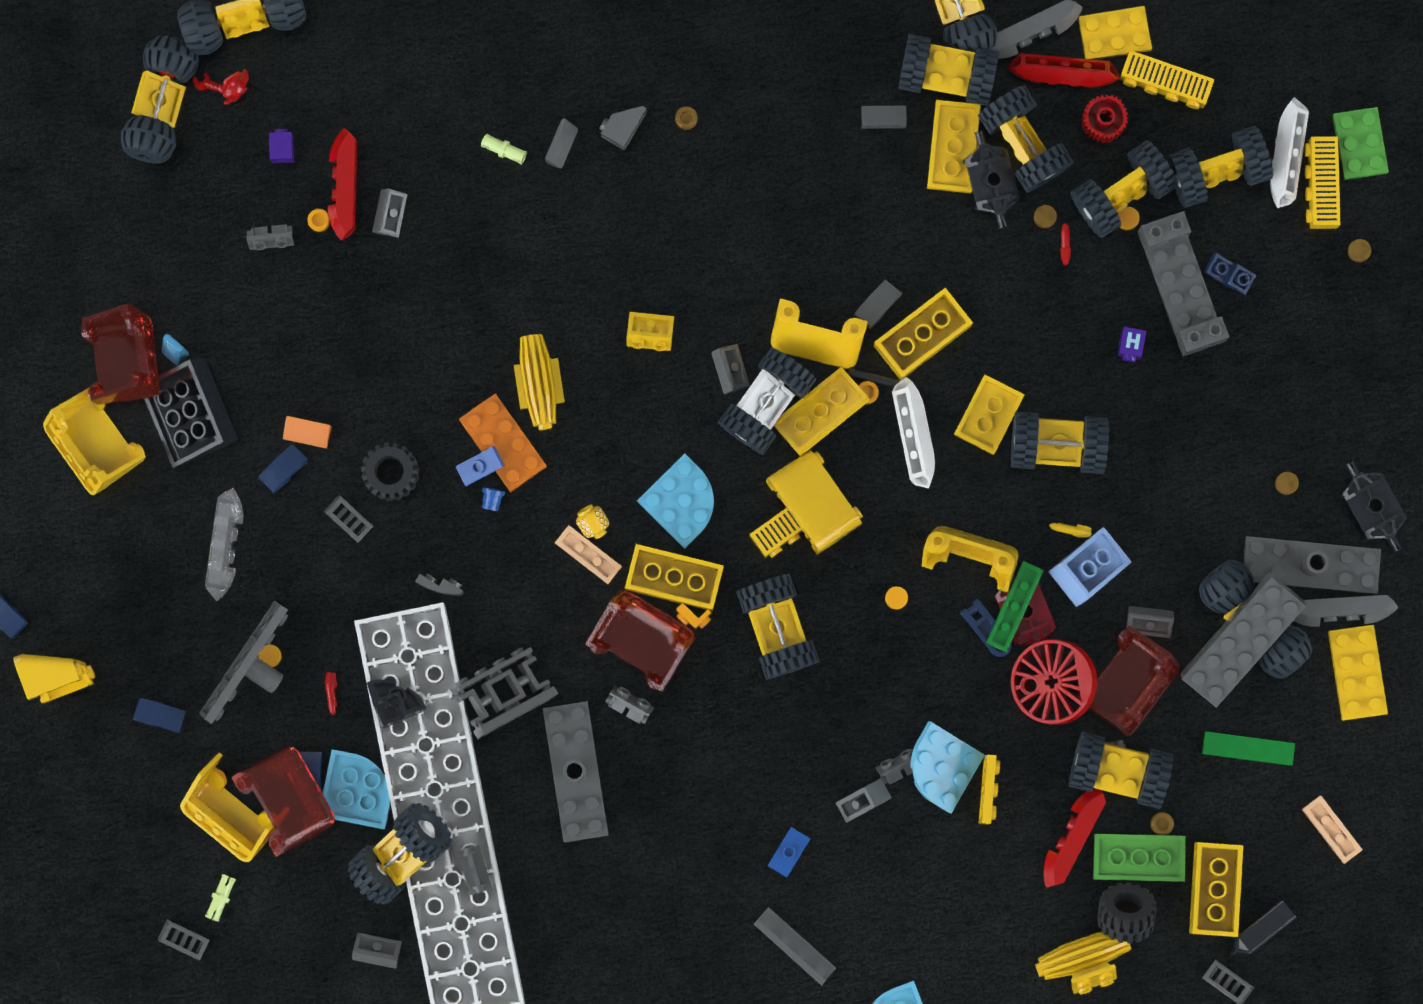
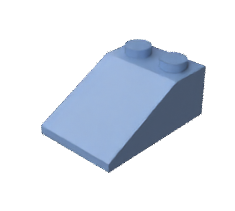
[1048,527,1131,607]

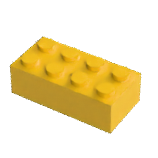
[873,288,973,380]
[625,544,724,611]
[1189,842,1243,937]

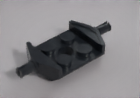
[962,130,1020,229]
[1341,460,1407,552]

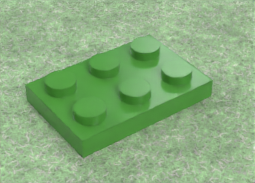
[1332,107,1389,180]

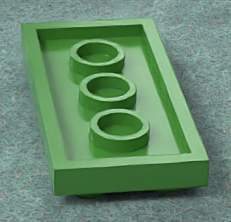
[1093,834,1185,882]

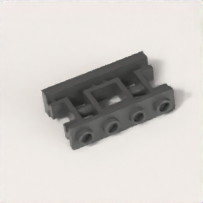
[451,647,558,739]

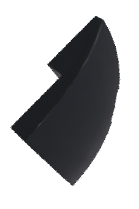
[367,680,426,729]

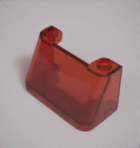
[81,303,160,405]
[585,590,696,692]
[1076,625,1180,737]
[232,747,335,857]

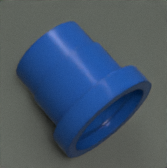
[482,487,505,511]

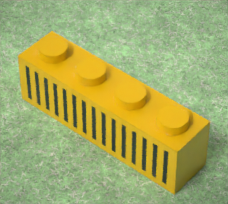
[1119,50,1214,109]
[1304,137,1340,229]
[749,508,803,558]

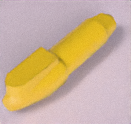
[1049,523,1092,537]

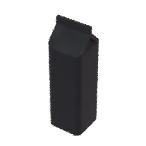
[1230,900,1296,955]

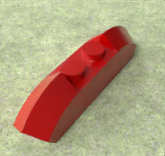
[1007,53,1121,88]
[328,128,357,240]
[1044,788,1106,888]

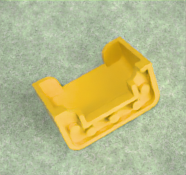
[771,299,868,369]
[43,385,146,495]
[766,450,863,555]
[922,526,1019,592]
[13,654,95,703]

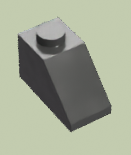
[600,106,647,151]
[836,778,891,823]

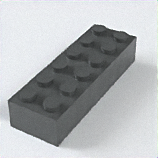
[1180,572,1306,708]

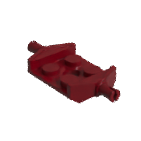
[994,573,1056,658]

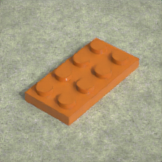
[459,394,547,493]

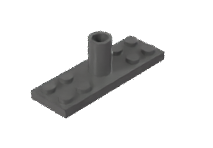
[1243,536,1381,594]
[199,601,288,724]
[543,701,609,843]

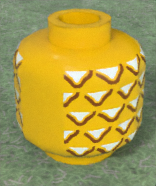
[576,504,609,539]

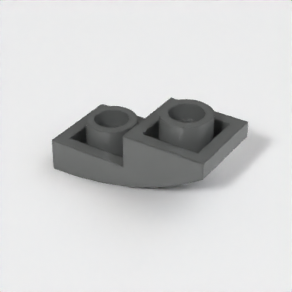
[854,279,902,329]
[415,574,464,596]

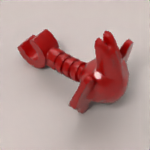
[193,69,249,105]

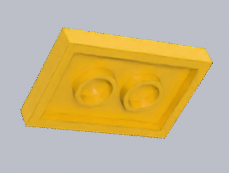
[1078,6,1152,60]
[954,375,1024,455]
[979,755,1000,824]

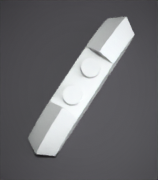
[1270,97,1309,208]
[892,377,935,488]

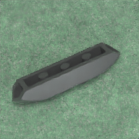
[990,0,1083,59]
[1294,595,1398,627]

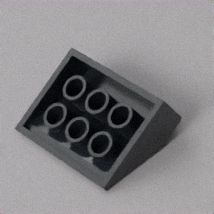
[139,358,238,468]

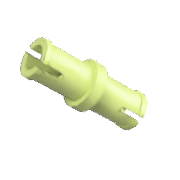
[481,134,527,165]
[205,874,236,922]

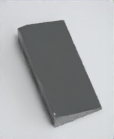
[861,106,907,129]
[545,119,578,169]
[372,189,408,238]
[712,344,750,394]
[1126,606,1174,638]
[352,932,402,968]

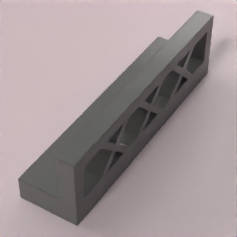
[754,907,836,985]

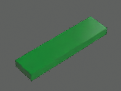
[986,561,1044,652]
[1202,731,1295,766]

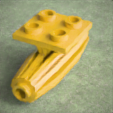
[514,334,565,430]
[1035,932,1131,995]

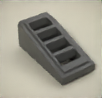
[324,496,373,543]
[157,919,210,960]
[1202,960,1254,1004]

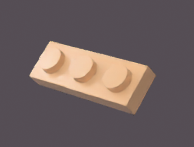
[555,525,622,584]
[1302,795,1362,864]

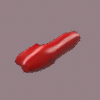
[1060,223,1071,265]
[325,672,337,715]

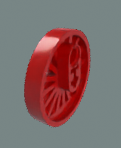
[1011,639,1097,725]

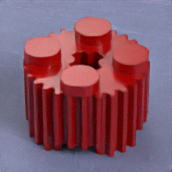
[1081,95,1128,143]

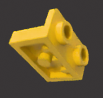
[626,312,674,351]

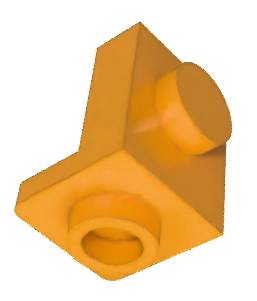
[676,603,711,629]

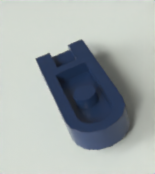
[959,598,1012,657]

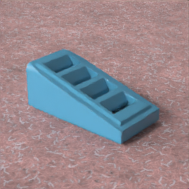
[162,334,189,366]

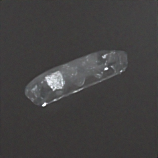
[205,488,243,601]

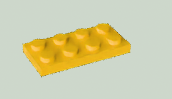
[927,100,980,193]
[773,367,870,456]
[1328,625,1388,721]

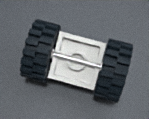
[718,347,816,455]

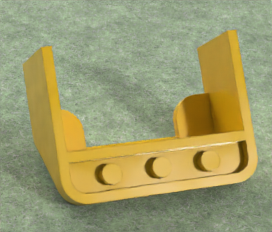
[180,753,289,862]

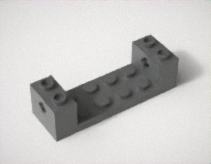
[1138,211,1229,356]

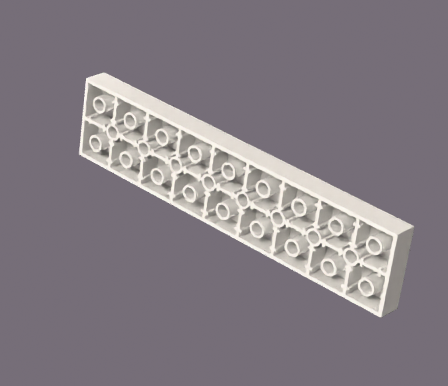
[354,603,525,1004]

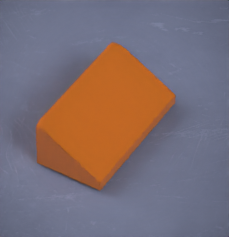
[283,416,332,449]

